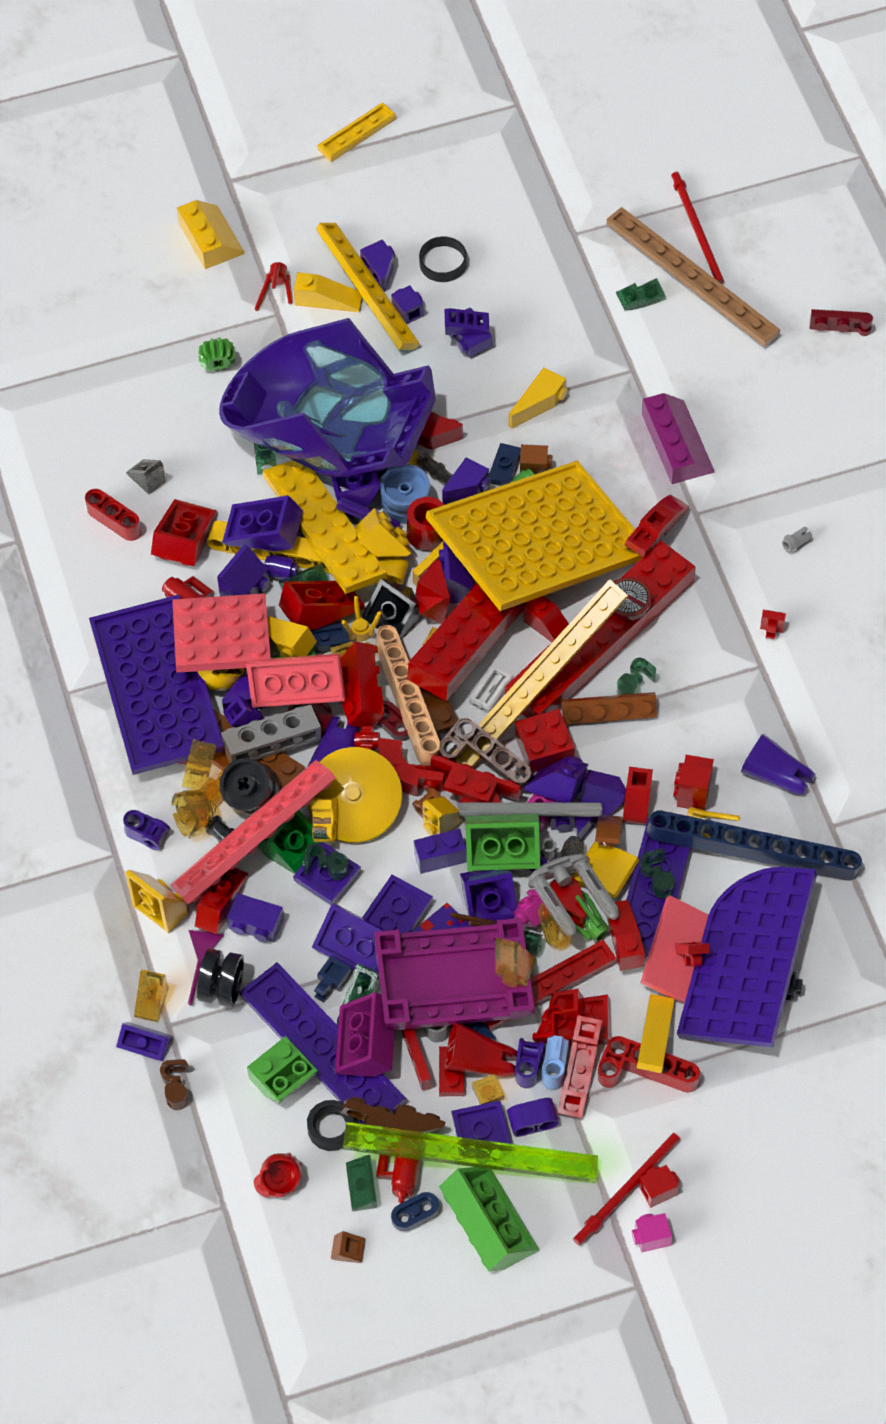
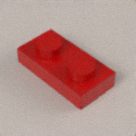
[439,1046,464,1097]

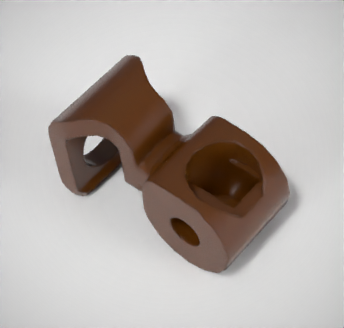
[160,1059,190,1110]

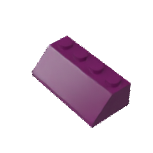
[642,393,714,484]

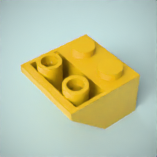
[355,508,411,557]

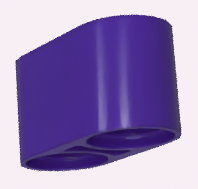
[507,1098,559,1137]

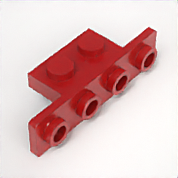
[431,755,521,803]

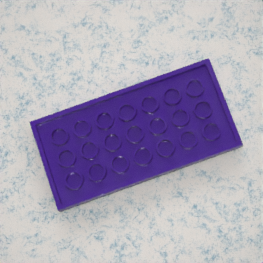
[89,595,225,775]

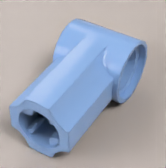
[542,1036,569,1090]

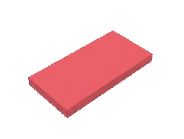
[246,653,346,708]
[640,895,708,1003]

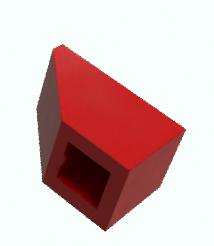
[417,412,463,450]
[622,767,653,825]

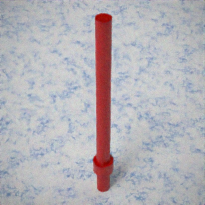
[573,1133,680,1246]

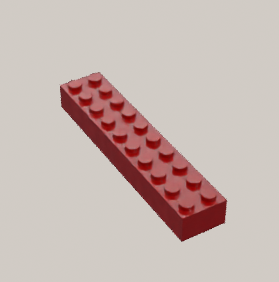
[505,540,696,718]

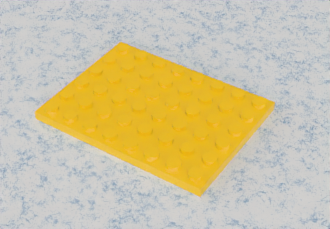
[425,460,652,611]

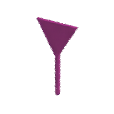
[188,930,224,1005]

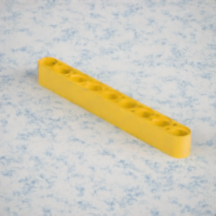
[207,521,409,585]

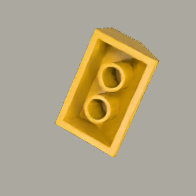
[177,200,244,269]

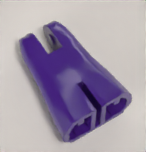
[307,716,358,767]
[741,734,816,795]

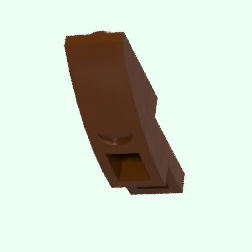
[340,1097,446,1138]

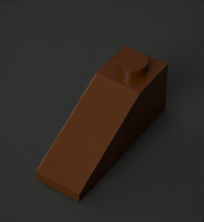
[419,687,458,743]

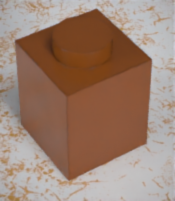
[520,444,552,475]

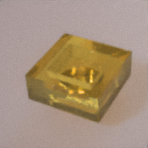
[472,1074,504,1105]

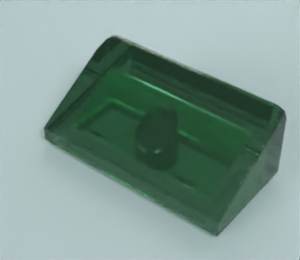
[346,1155,377,1211]

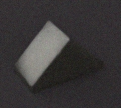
[126,459,166,495]

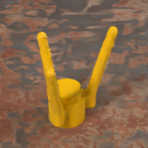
[342,596,382,642]
[687,807,740,838]

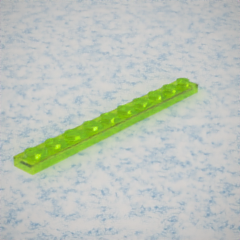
[342,1122,598,1183]

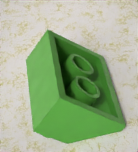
[466,814,540,871]

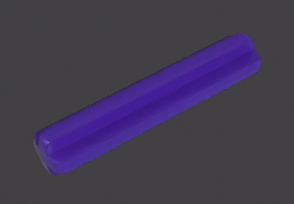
[336,497,400,528]

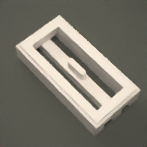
[469,665,513,713]

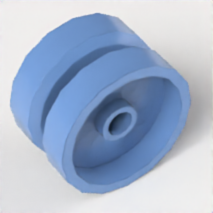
[380,464,431,523]

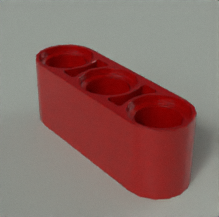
[85,488,142,541]

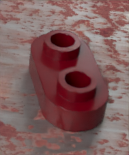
[378,700,409,740]

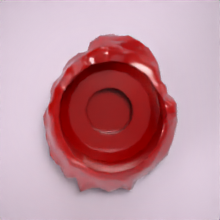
[253,1152,303,1198]

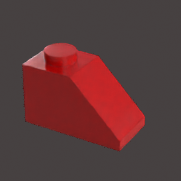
[523,596,569,642]
[550,876,586,929]

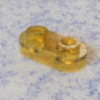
[538,903,571,948]

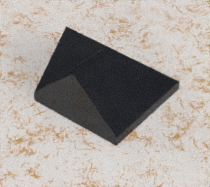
[362,578,420,639]

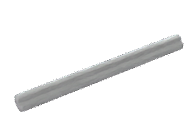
[459,802,603,817]

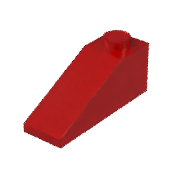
[607,900,645,971]

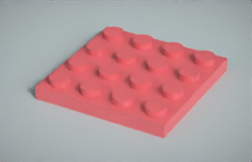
[173,594,271,673]

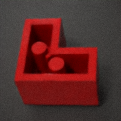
[673,754,714,811]

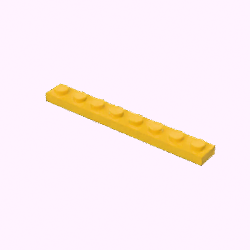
[316,223,420,350]

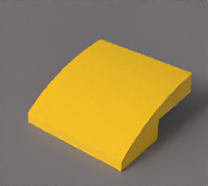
[572,842,639,898]

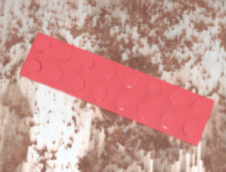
[170,760,336,904]

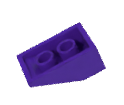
[222,495,303,551]

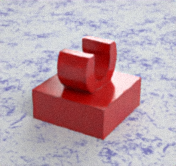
[760,609,786,639]
[675,942,710,966]

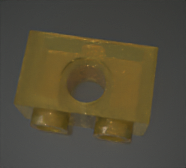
[181,739,216,792]

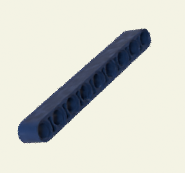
[647,810,862,881]

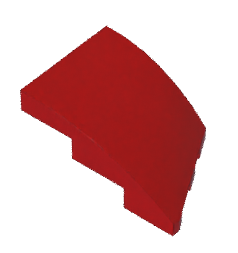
[532,989,611,1045]

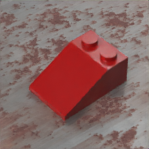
[151,499,217,566]
[279,581,365,630]

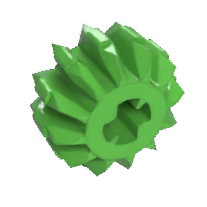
[198,337,236,372]

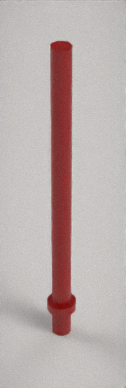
[671,171,725,284]

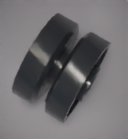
[219,758,279,814]
[197,948,244,1008]

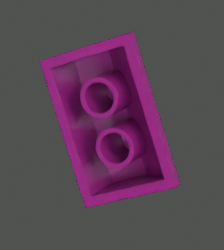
[335,992,395,1077]

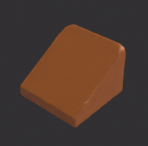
[331,1231,365,1263]

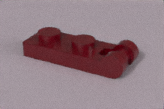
[809,309,873,336]

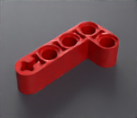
[597,1036,700,1093]

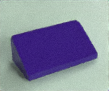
[116,1022,172,1061]

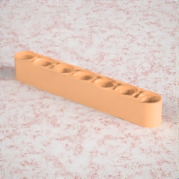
[375,625,440,766]

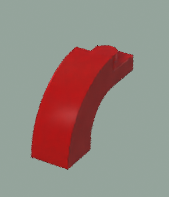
[378,738,445,797]

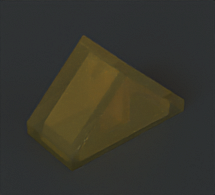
[134,969,169,1022]

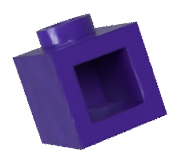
[391,285,424,324]

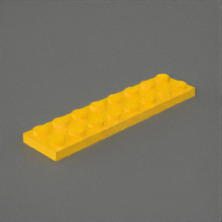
[263,459,387,594]

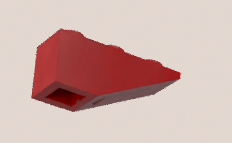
[194,868,249,935]

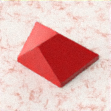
[415,559,450,624]

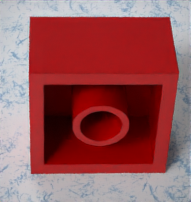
[515,709,575,773]

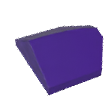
[578,769,626,815]

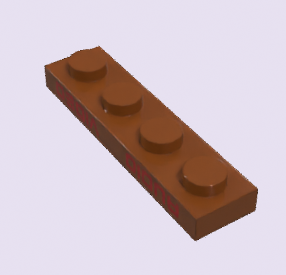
[561,692,657,725]

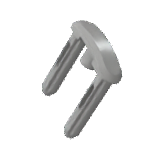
[528,854,619,937]

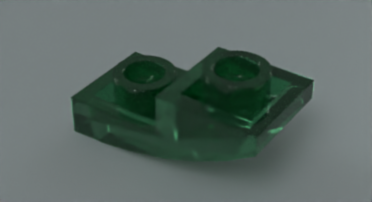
[616,278,667,311]

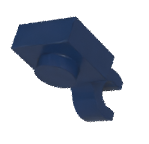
[314,956,351,1002]

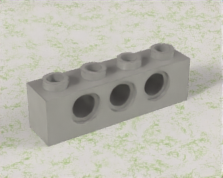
[221,705,321,763]

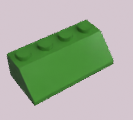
[439,1166,539,1272]

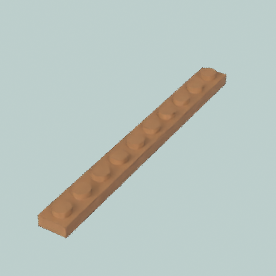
[606,207,780,347]

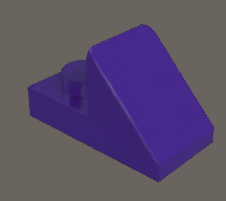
[550,816,598,844]

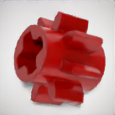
[355,726,380,751]

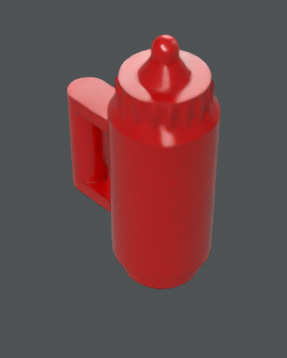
[162,576,214,599]
[376,1135,422,1204]

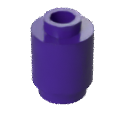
[264,555,299,581]

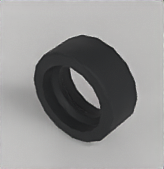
[307,1100,355,1151]

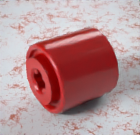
[406,497,445,550]

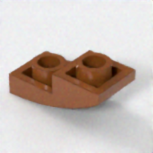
[595,815,623,847]

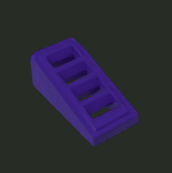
[444,308,490,335]

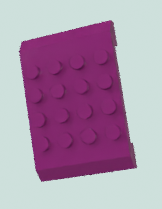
[374,918,535,1030]

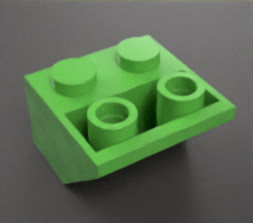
[247,1036,318,1103]

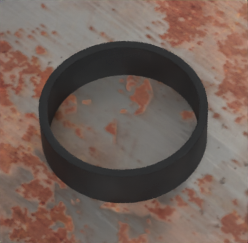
[419,236,467,282]

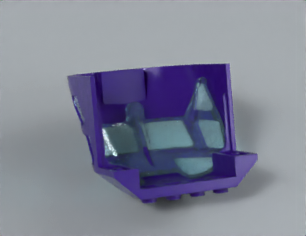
[219,318,436,477]

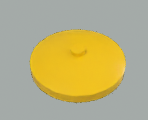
[307,747,402,843]

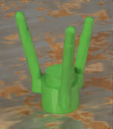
[575,893,610,942]

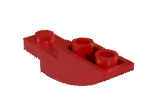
[625,495,690,557]

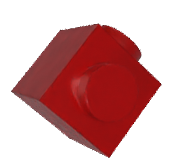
[639,1165,680,1208]

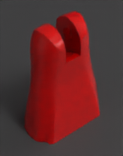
[444,1022,517,1077]

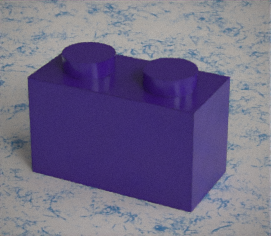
[413,829,467,874]
[227,893,284,942]

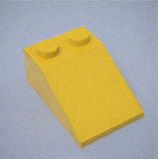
[125,870,188,933]

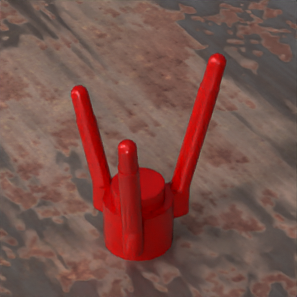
[255,262,292,311]

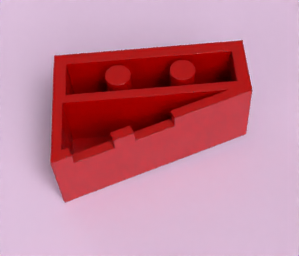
[341,641,384,727]

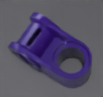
[123,810,171,850]
[515,1038,545,1088]

